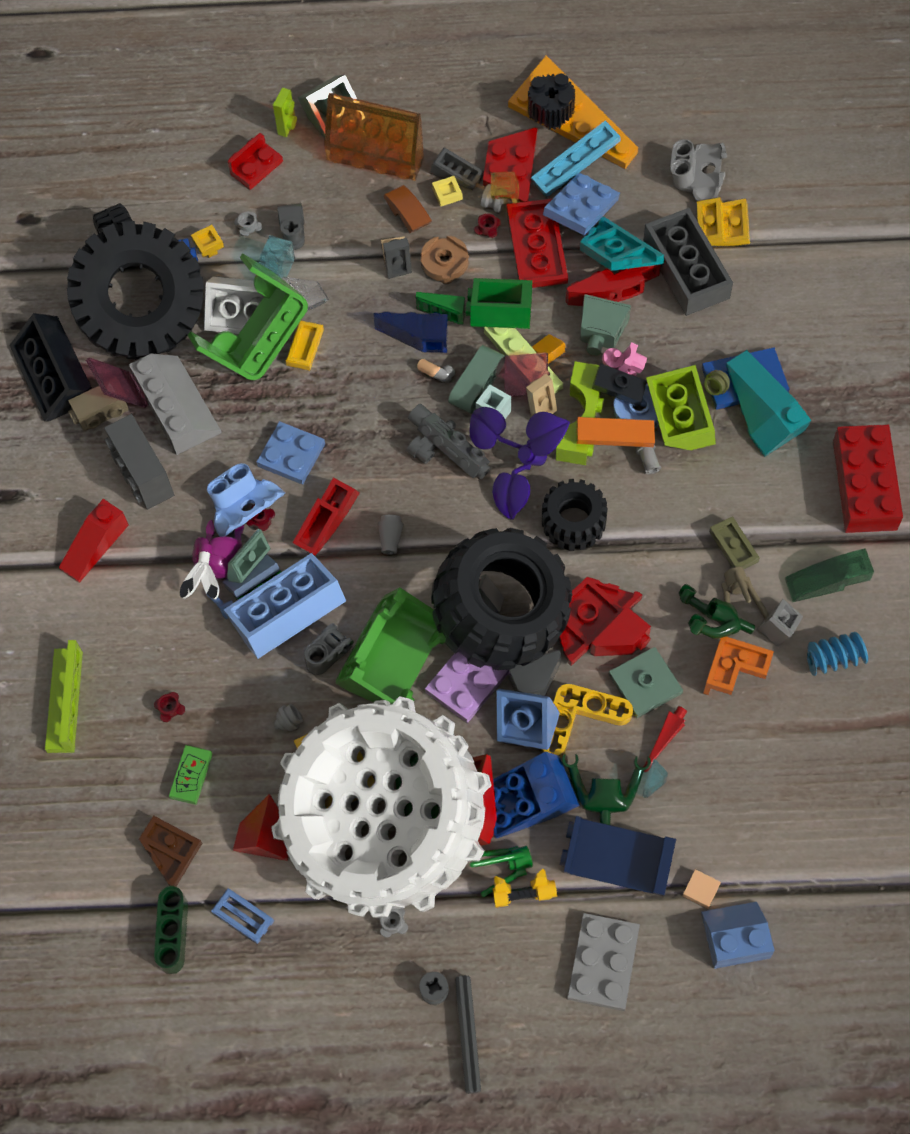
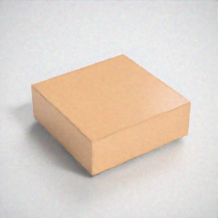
[683,869,721,909]

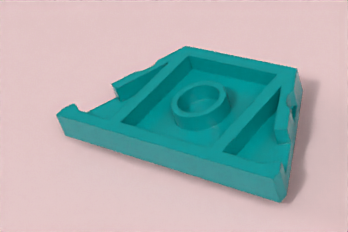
[580,216,664,271]

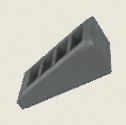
[430,147,484,190]

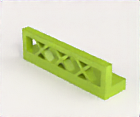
[45,640,83,753]

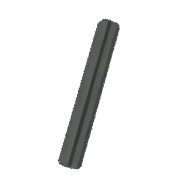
[455,975,481,1094]

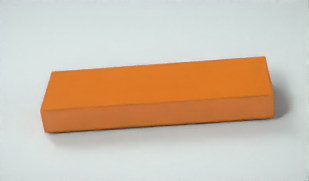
[577,417,655,447]

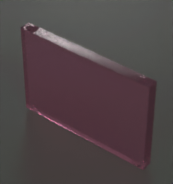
[86,357,148,408]

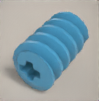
[807,632,868,676]

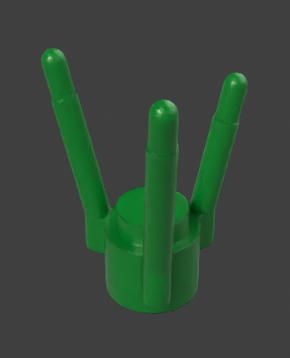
[469,845,533,897]

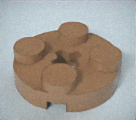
[421,236,469,284]

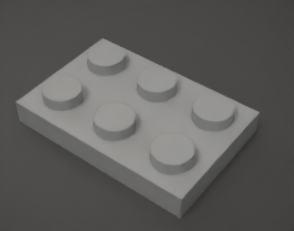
[567,913,640,1012]

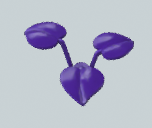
[469,407,570,519]

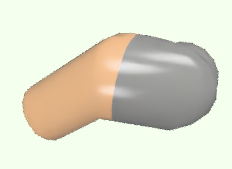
[417,359,455,382]

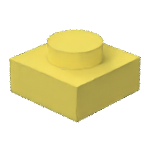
[432,176,463,207]

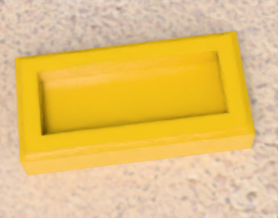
[286,321,324,371]

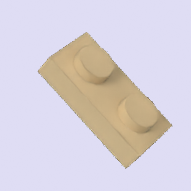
[526,374,557,417]

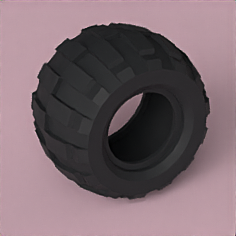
[431,528,572,670]

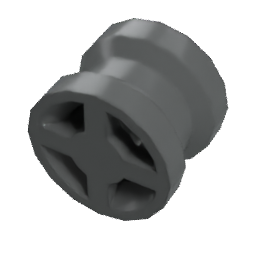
[419,972,449,1005]

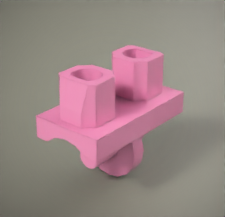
[602,342,647,376]

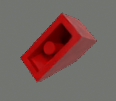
[590,607,651,656]

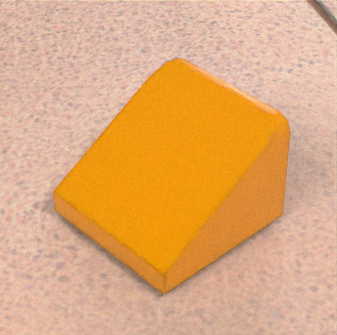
[532,334,565,365]

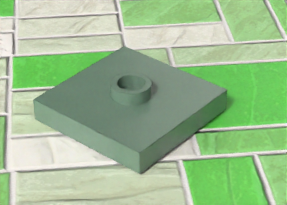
[609,647,683,719]

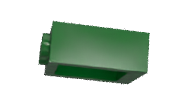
[466,278,533,329]

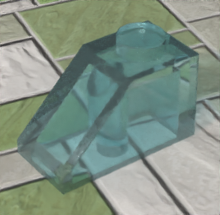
[259,235,295,281]

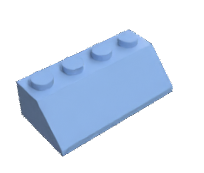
[224,553,346,659]

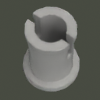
[636,444,661,474]

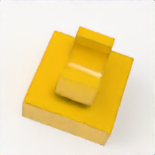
[191,225,224,258]

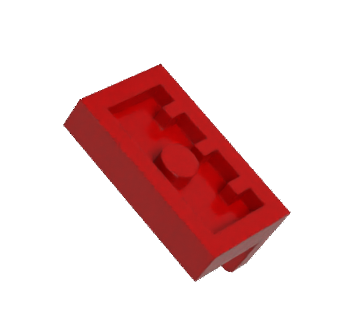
[228,133,283,190]

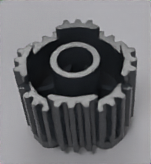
[528,73,575,130]

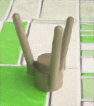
[721,567,769,619]

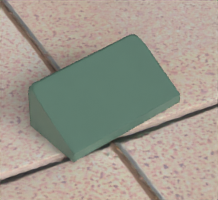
[227,529,271,583]

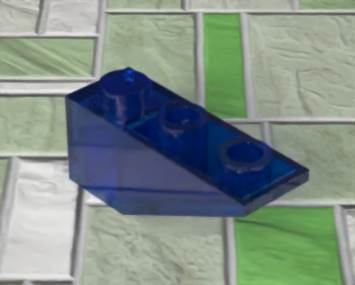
[373,312,448,353]

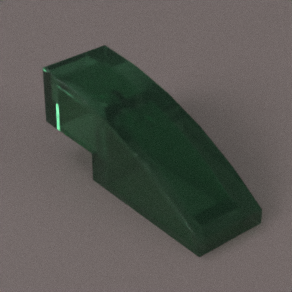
[785,548,874,602]

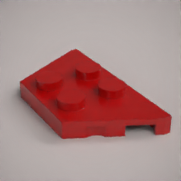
[483,128,538,202]
[559,577,642,666]

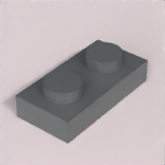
[383,238,412,279]

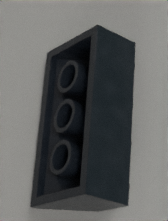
[9,313,92,422]

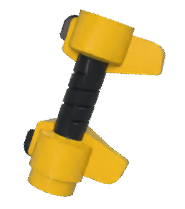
[492,869,557,908]

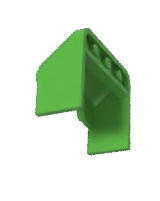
[188,253,308,380]

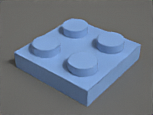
[257,421,325,485]

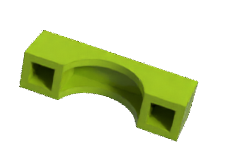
[556,361,604,466]

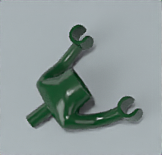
[678,584,755,639]
[562,754,651,825]

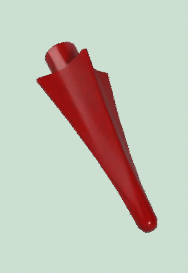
[643,706,687,772]

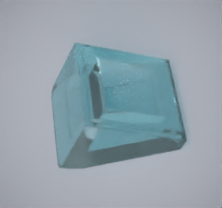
[643,759,668,798]

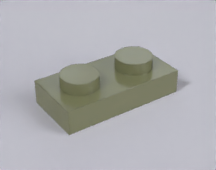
[709,516,760,569]

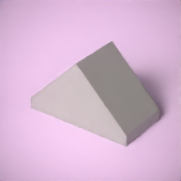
[757,599,803,646]

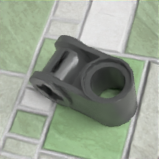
[277,203,305,250]
[304,623,354,675]

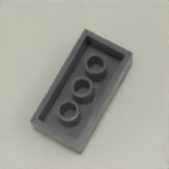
[643,208,733,316]

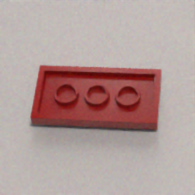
[507,198,568,288]

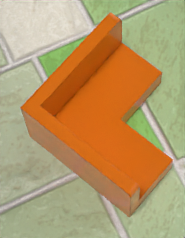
[703,637,774,695]

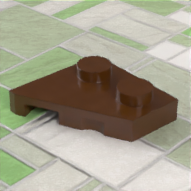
[139,815,202,887]

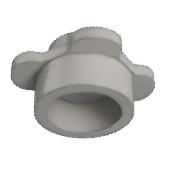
[234,211,262,237]
[378,908,408,938]

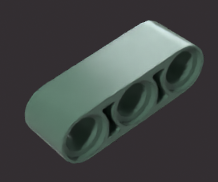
[448,345,506,414]

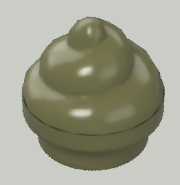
[704,370,730,396]

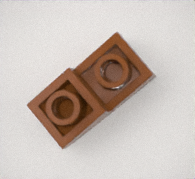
[383,185,432,233]

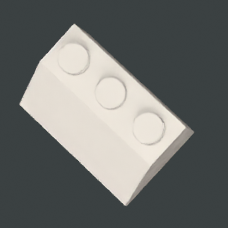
[204,276,264,334]

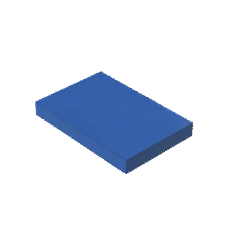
[702,347,790,410]

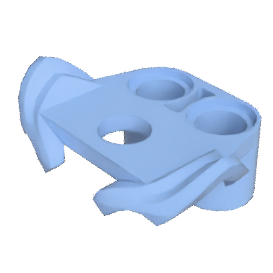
[207,463,285,537]

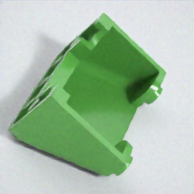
[335,587,446,705]

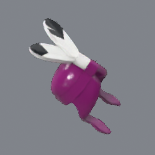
[180,520,244,599]

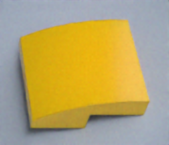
[697,197,750,246]

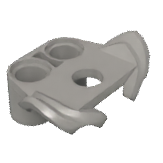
[670,139,727,201]

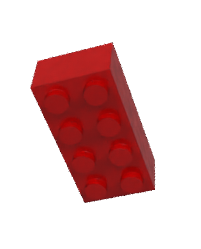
[833,425,903,533]

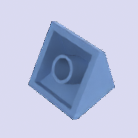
[497,689,560,750]

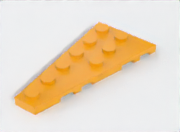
[508,55,638,169]

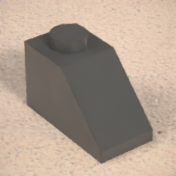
[509,650,561,696]

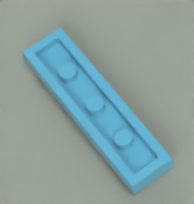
[531,120,621,198]

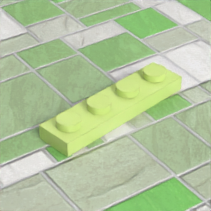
[484,327,563,393]

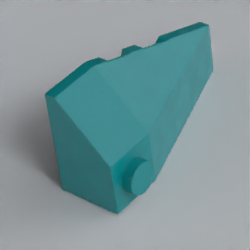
[726,350,811,457]

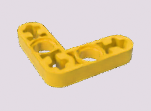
[541,684,633,758]

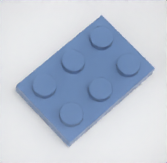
[543,173,620,236]

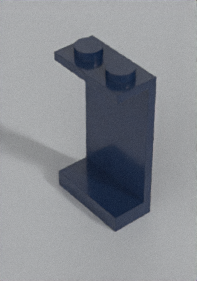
[560,816,676,896]

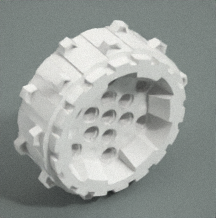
[272,696,491,918]

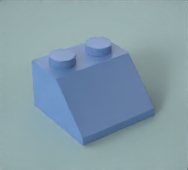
[701,902,775,969]

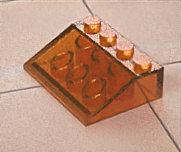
[324,93,424,181]

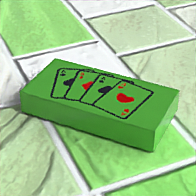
[169,745,213,805]

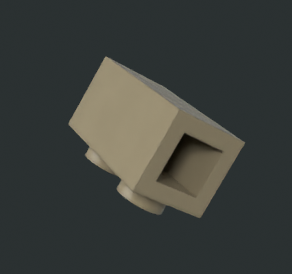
[68,379,129,431]

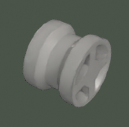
[481,184,508,213]

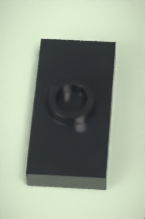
[592,363,647,406]

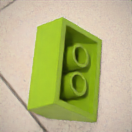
[646,365,716,450]

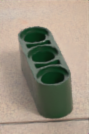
[154,886,188,974]

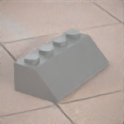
[129,354,222,455]

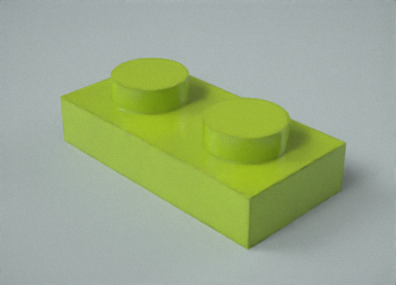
[273,87,297,138]

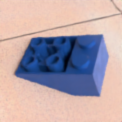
[493,752,580,838]

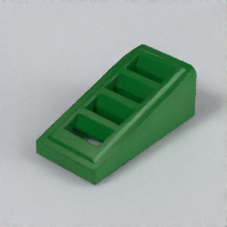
[416,292,466,325]

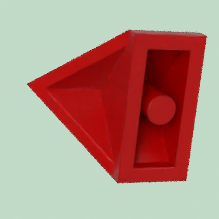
[233,793,289,861]

